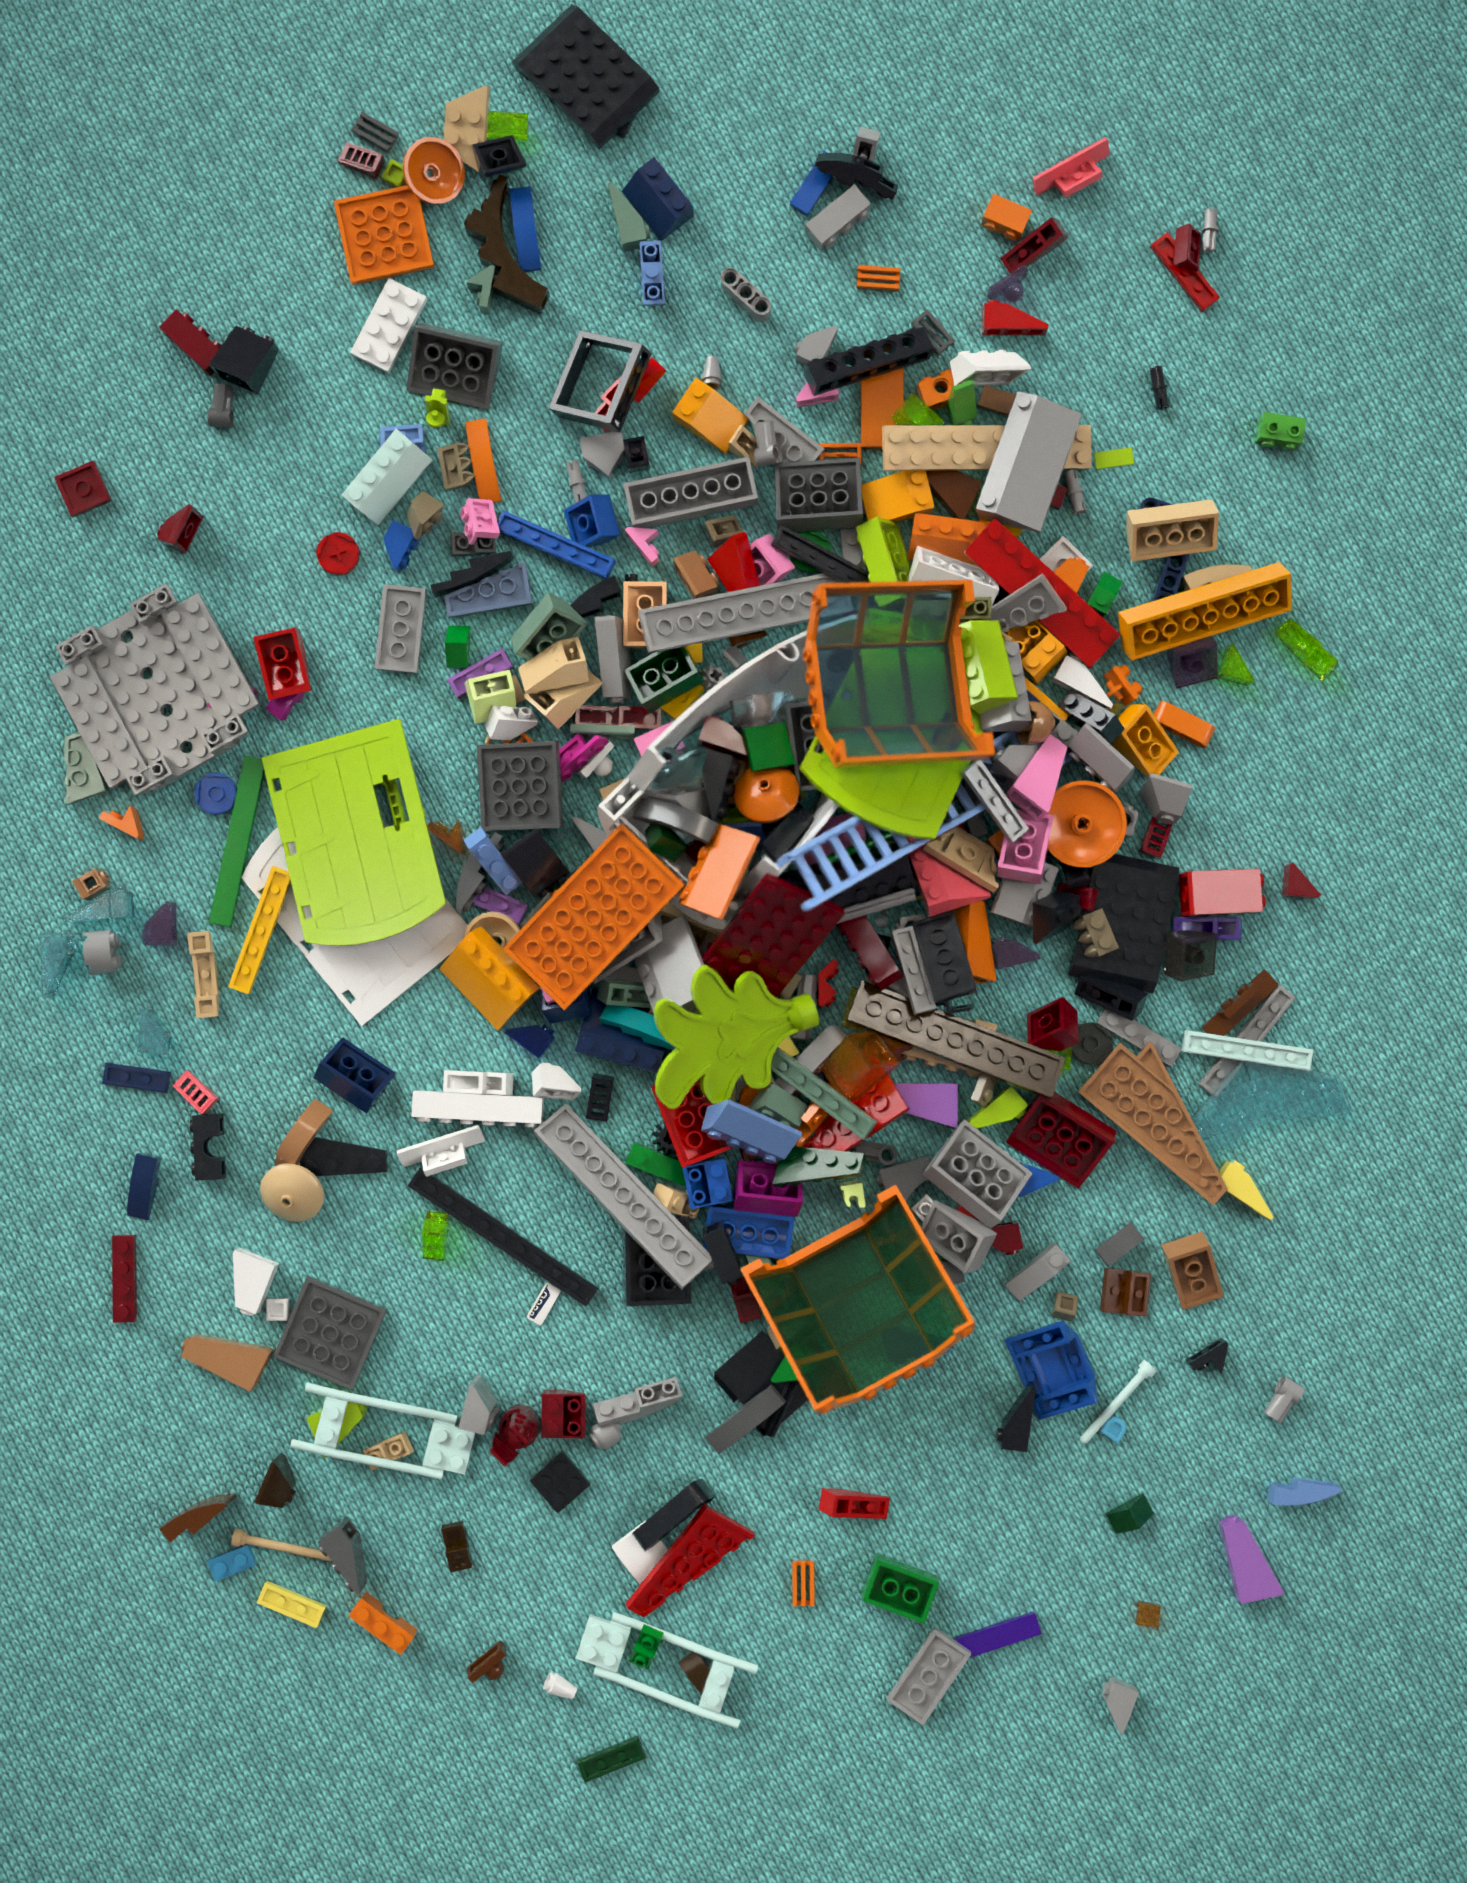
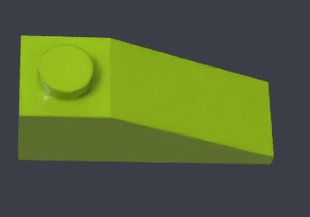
[967,1085,1028,1129]

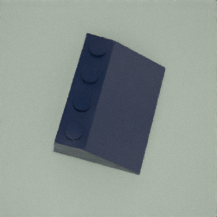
[575,989,666,1073]

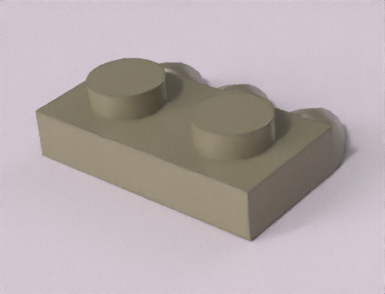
[437,443,475,491]
[1073,908,1119,957]
[971,1073,998,1108]

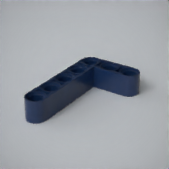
[1137,497,1189,602]

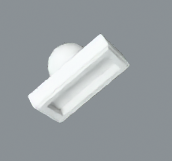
[576,741,614,778]

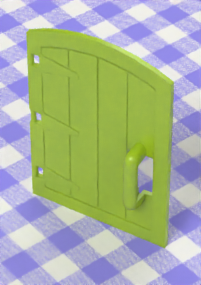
[799,616,984,840]
[261,718,447,946]

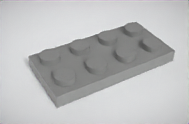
[374,584,427,674]
[887,1626,971,1725]

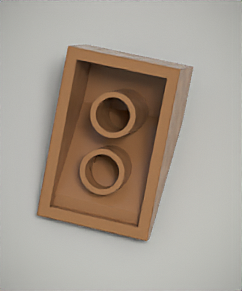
[1161,1231,1224,1310]

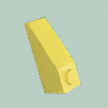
[1219,1160,1273,1220]

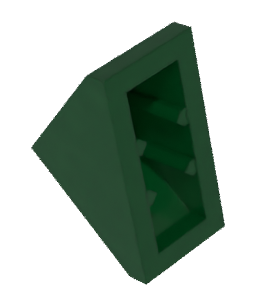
[645,822,688,862]
[1105,1493,1154,1534]

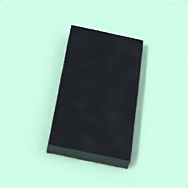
[912,910,978,1004]

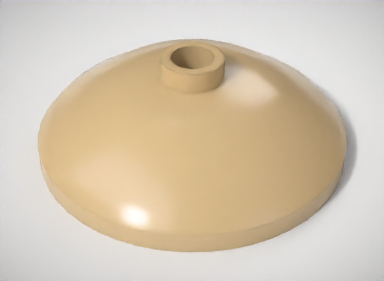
[464,912,521,948]
[260,1164,324,1222]

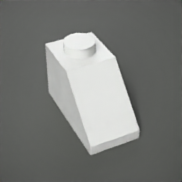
[532,1063,581,1101]

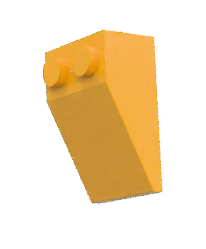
[672,377,749,454]
[861,471,935,522]
[1112,704,1179,778]

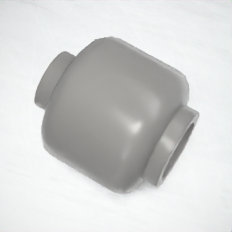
[589,1422,622,1450]

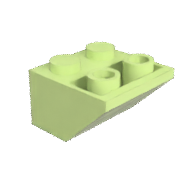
[464,670,516,724]

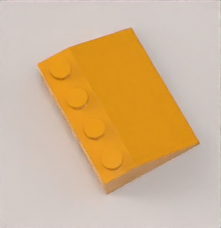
[439,926,540,1031]

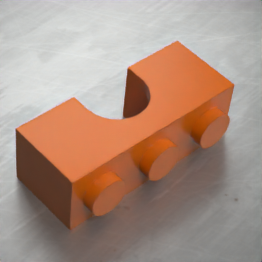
[348,1591,418,1655]

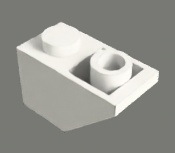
[485,706,538,740]

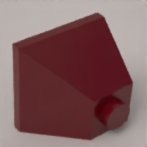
[157,504,204,555]

